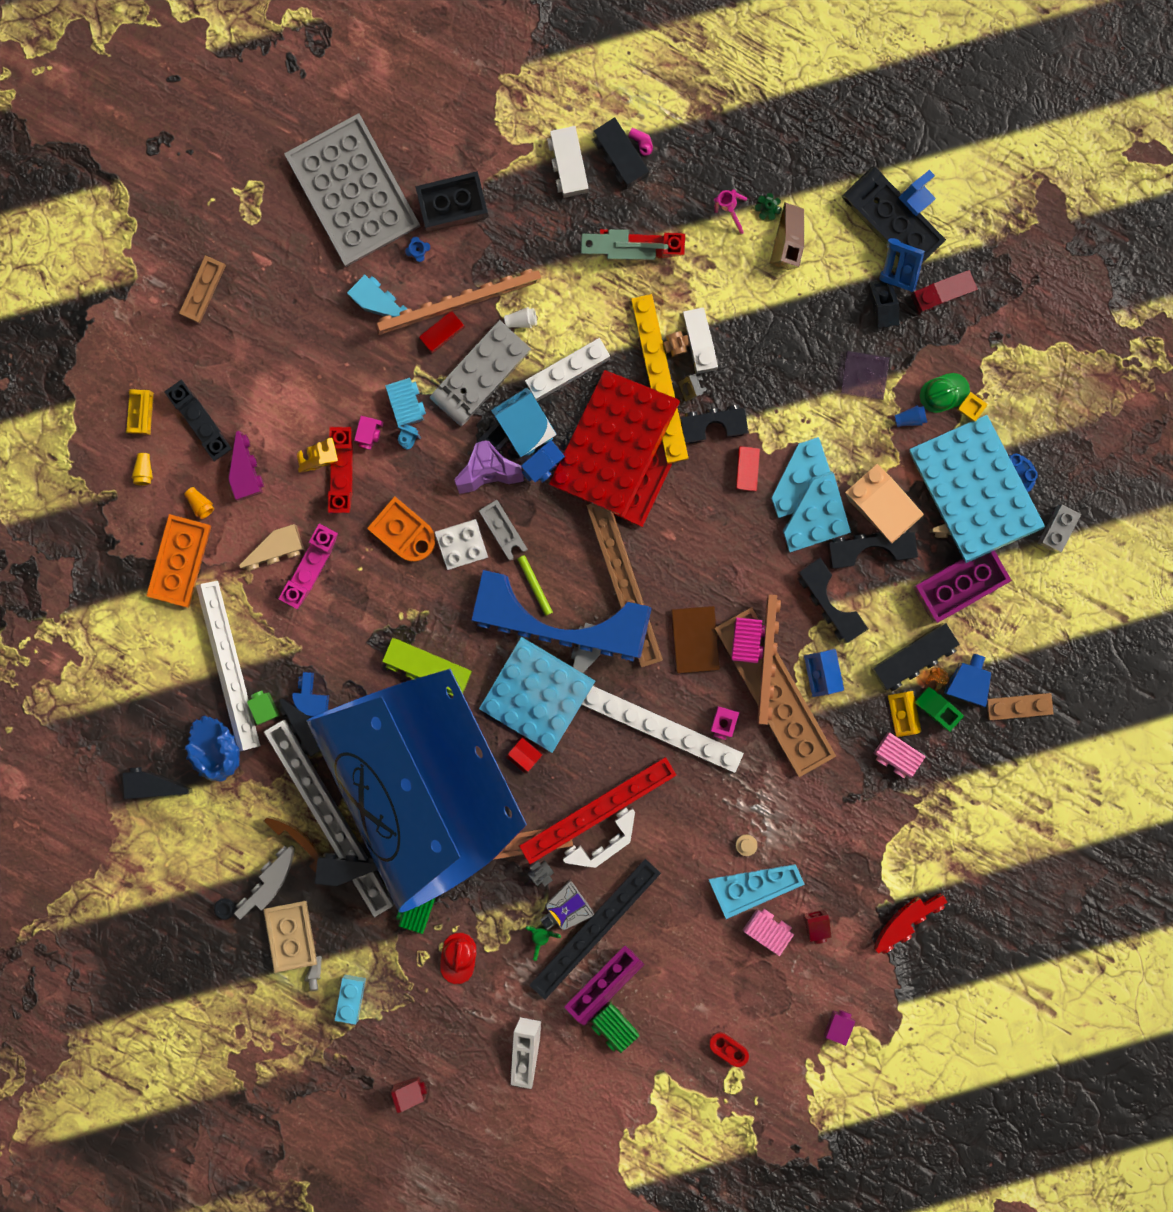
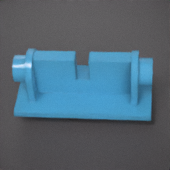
[398,424,421,449]

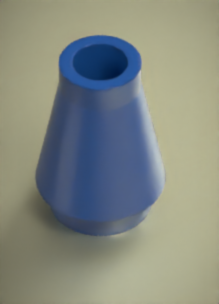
[895,405,927,427]

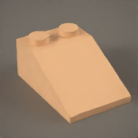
[845,464,924,543]

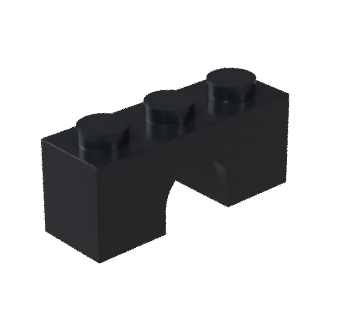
[680,405,749,444]

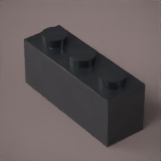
[592,117,649,189]

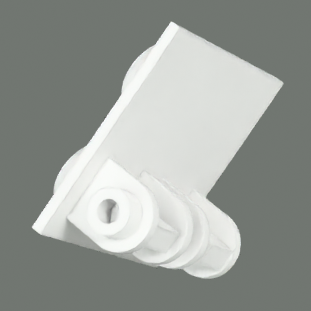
[435,519,488,570]

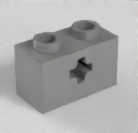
[1038,505,1081,554]

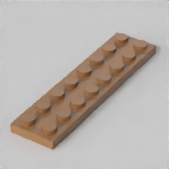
[715,607,836,777]

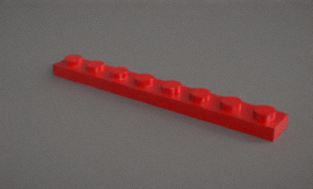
[519,757,677,864]

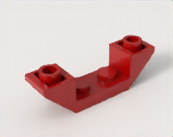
[600,229,686,258]
[328,427,353,513]

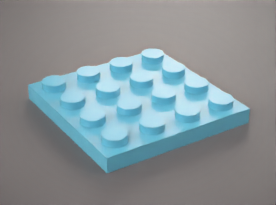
[479,637,595,753]

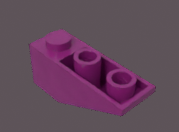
[229,431,264,501]

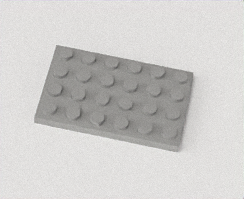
[284,113,421,267]

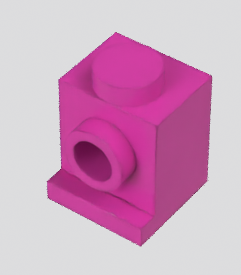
[355,416,383,450]
[710,706,739,740]

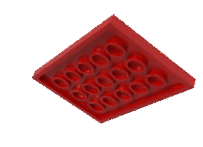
[549,370,680,517]

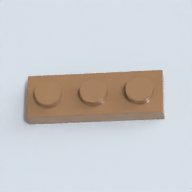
[179,255,226,323]
[987,693,1053,720]

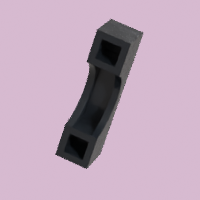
[827,529,918,569]
[797,558,868,643]

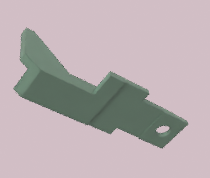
[581,229,668,260]

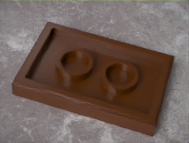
[672,606,720,673]

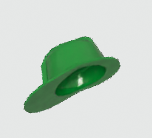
[920,373,970,413]

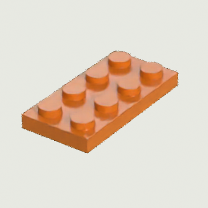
[147,514,211,608]

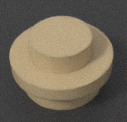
[736,834,757,856]

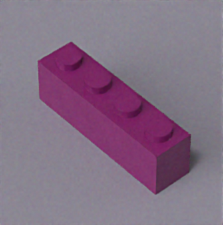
[564,946,645,1026]

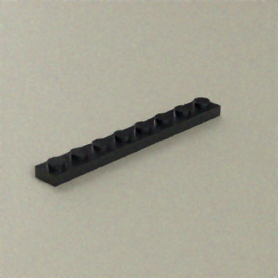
[529,858,661,1000]

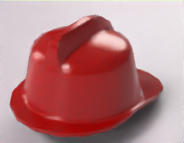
[440,933,476,984]

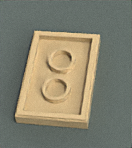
[264,901,318,973]

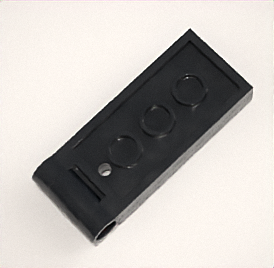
[842,166,946,263]

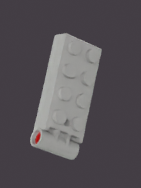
[430,320,531,427]

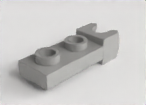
[479,500,528,561]

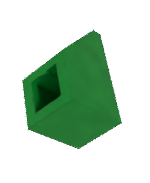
[914,687,964,732]

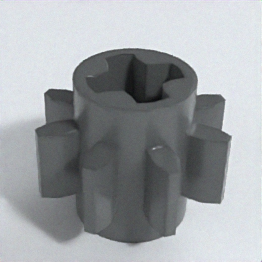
[528,860,554,886]

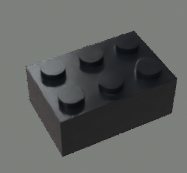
[415,171,489,233]

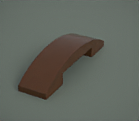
[264,816,323,873]

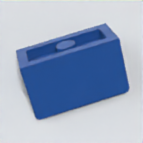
[898,170,936,216]
[804,649,844,697]

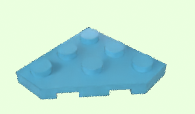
[771,437,831,518]
[783,472,851,552]

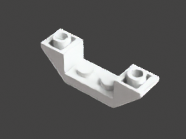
[563,808,635,868]

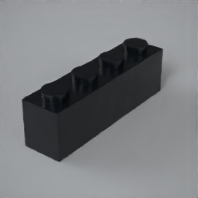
[871,623,960,691]

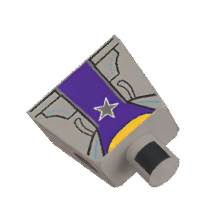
[540,880,594,930]

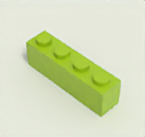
[382,638,472,696]

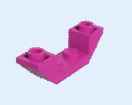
[279,524,338,609]

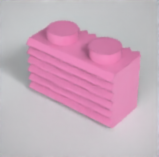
[874,732,926,778]
[743,909,794,956]

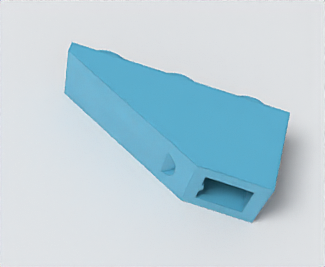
[347,274,407,318]

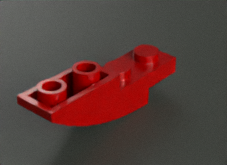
[873,893,948,954]

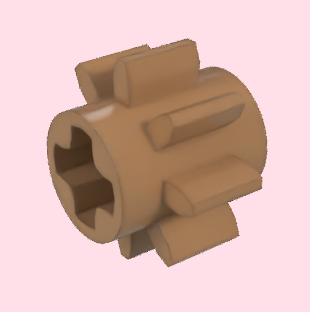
[663,331,690,357]

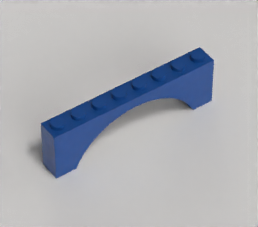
[472,570,652,661]

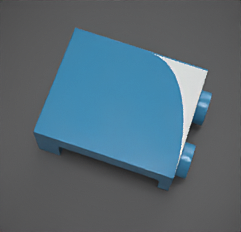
[491,388,557,457]

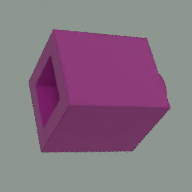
[824,1010,855,1046]

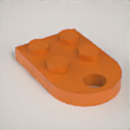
[367,496,435,562]

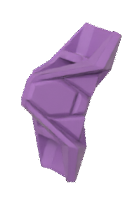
[454,441,524,494]

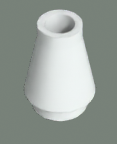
[504,307,537,328]

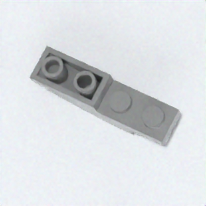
[234,845,295,919]

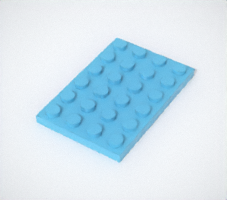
[909,415,1045,563]

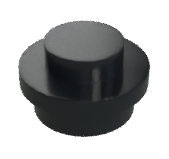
[214,898,236,920]

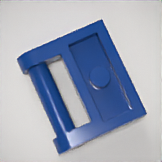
[879,238,925,292]

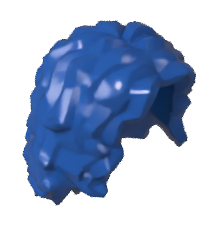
[185,716,240,782]

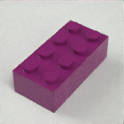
[912,550,1012,624]

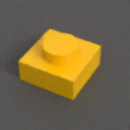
[957,392,988,422]

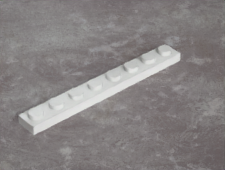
[196,581,260,751]
[582,686,744,773]

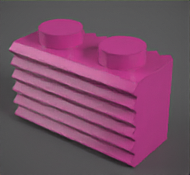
[731,617,766,663]

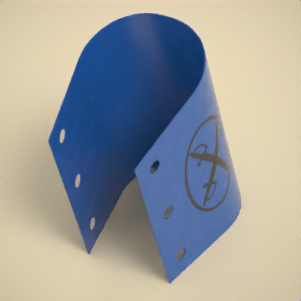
[306,669,527,913]

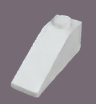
[683,307,718,374]
[511,1017,541,1089]

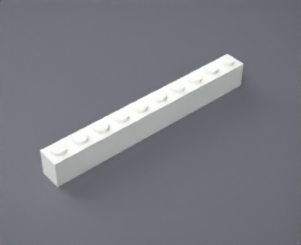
[264,720,394,917]

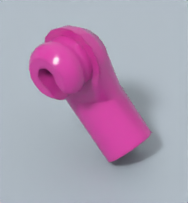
[628,127,653,156]

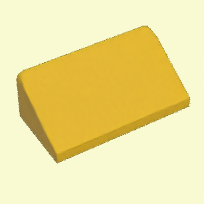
[888,691,921,737]

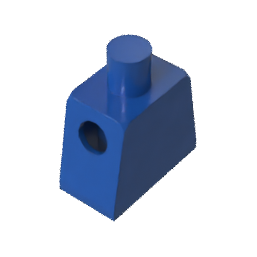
[944,653,991,707]

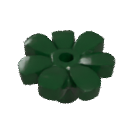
[755,193,782,221]

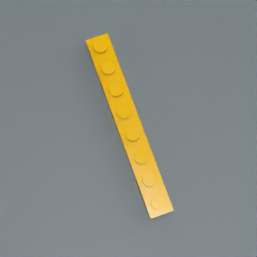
[631,294,689,464]

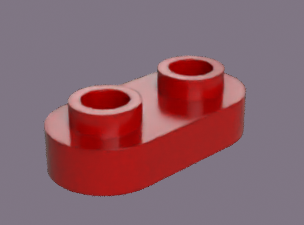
[709,1032,749,1067]

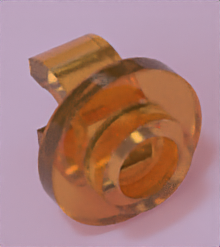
[926,667,949,691]

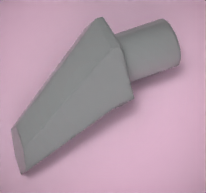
[304,956,322,991]

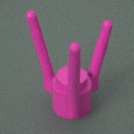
[714,189,747,234]

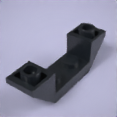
[164,379,232,462]

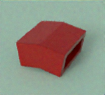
[506,737,543,774]

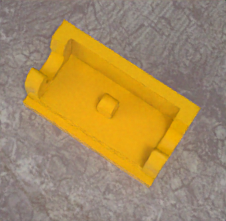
[126,389,154,435]
[297,438,338,473]

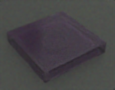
[841,351,890,400]

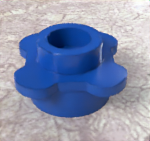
[405,237,430,262]

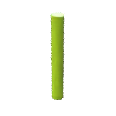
[518,555,553,616]

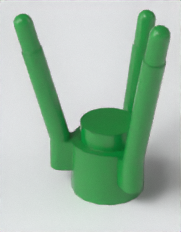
[525,926,561,961]

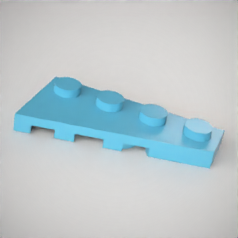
[709,864,805,919]

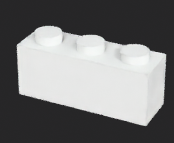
[547,126,589,198]

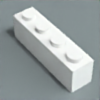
[525,338,610,401]

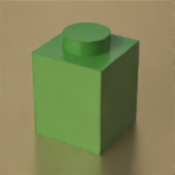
[247,691,280,725]

